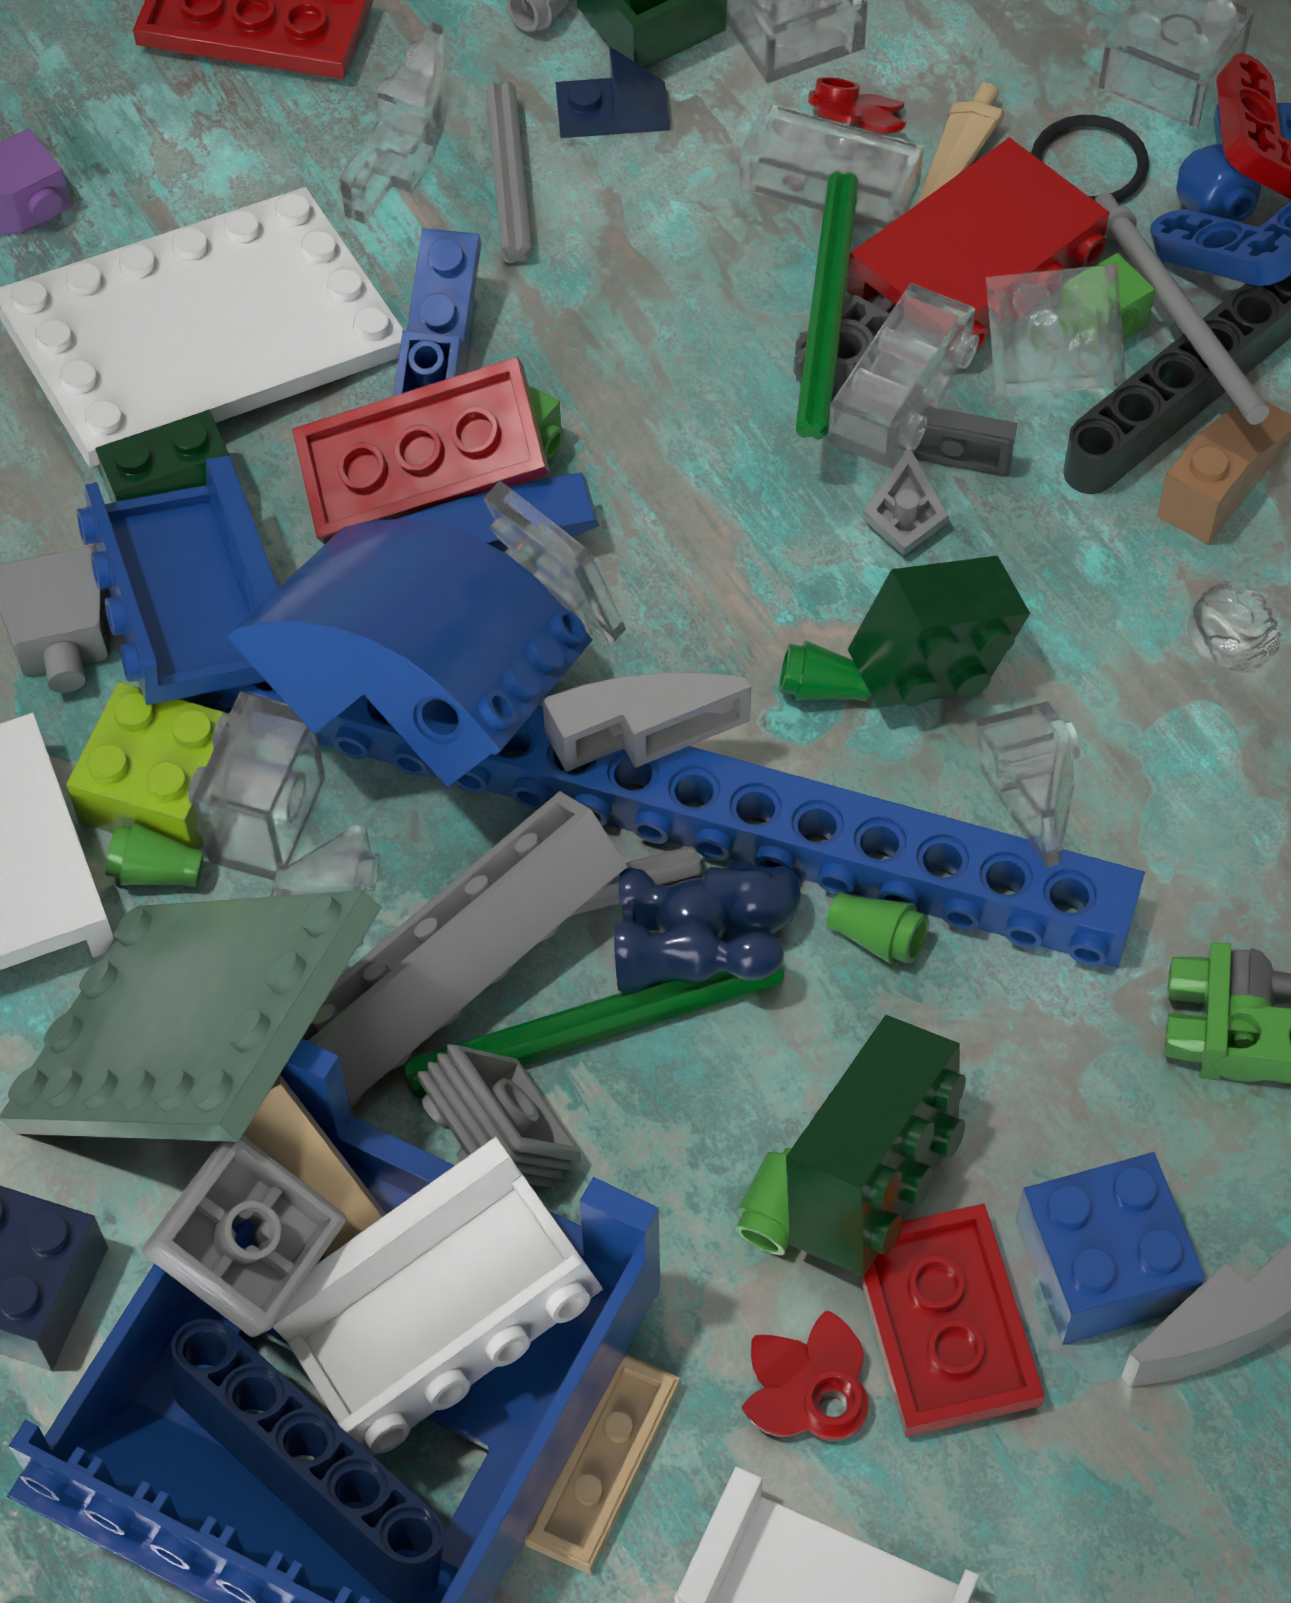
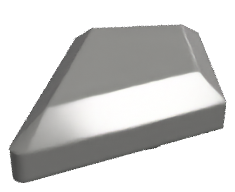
[863,449,949,556]

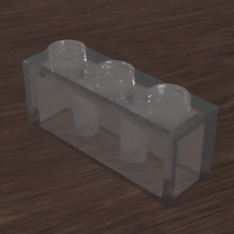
[740,102,924,228]
[828,283,979,469]

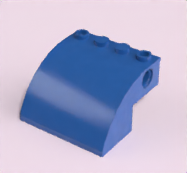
[226,519,593,788]

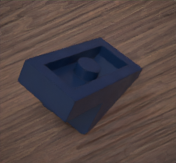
[555,49,670,138]

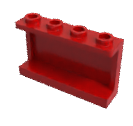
[846,137,1110,368]

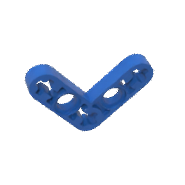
[1150,201,1291,286]

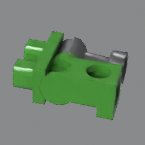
[1164,942,1291,1084]

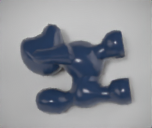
[614,860,800,993]

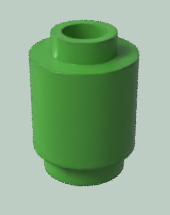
[735,1148,791,1255]

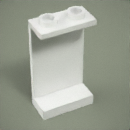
[675,1466,981,1603]

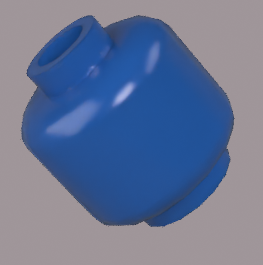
[1176,144,1262,222]

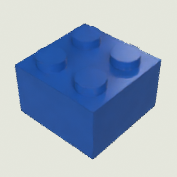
[1016,1152,1205,1345]

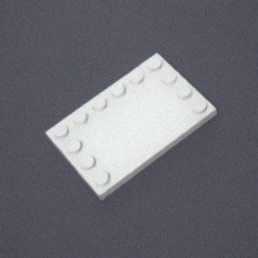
[0,187,404,468]

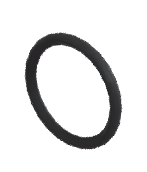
[1031,115,1149,202]

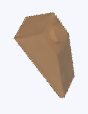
[1157,400,1291,545]

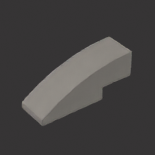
[542,672,751,772]
[1121,1240,1291,1387]

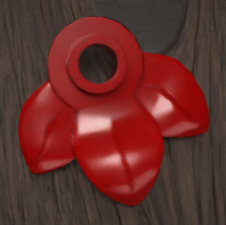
[808,77,906,134]
[742,1311,869,1441]

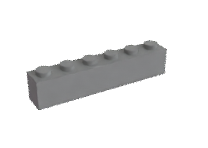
[302,791,628,1109]

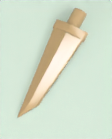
[917,82,1005,204]

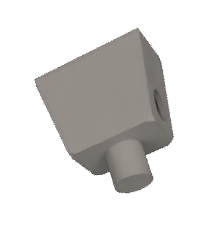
[0,545,111,693]

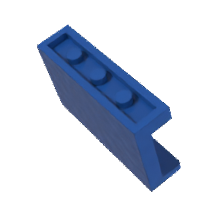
[76,455,278,705]

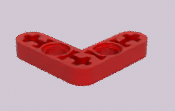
[1216,53,1291,200]

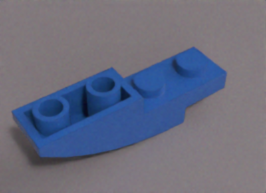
[393,228,482,396]

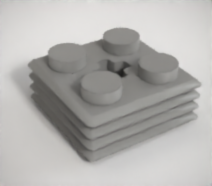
[418,1044,581,1188]
[142,1135,346,1337]

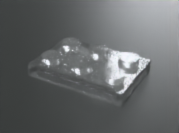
[483,481,626,647]

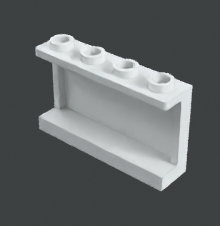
[0,713,114,970]
[272,1137,603,1456]

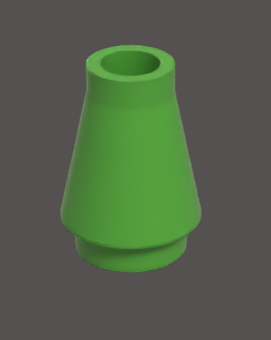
[105,822,205,888]
[827,892,929,965]

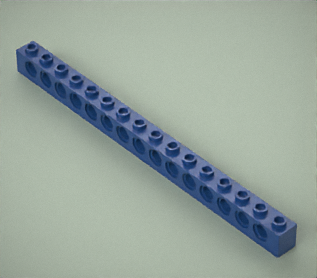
[180,681,1145,968]

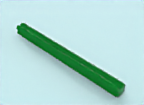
[796,170,859,440]
[404,964,784,1097]

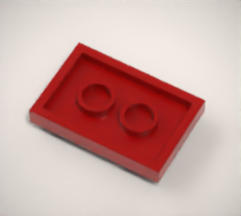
[859,1203,1045,1437]

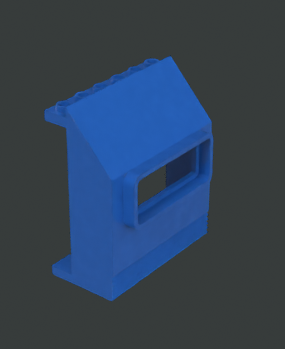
[6,1039,661,1603]

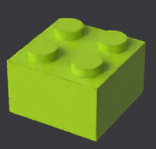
[66,681,245,849]

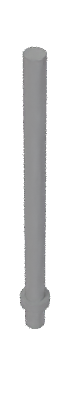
[1094,193,1269,424]

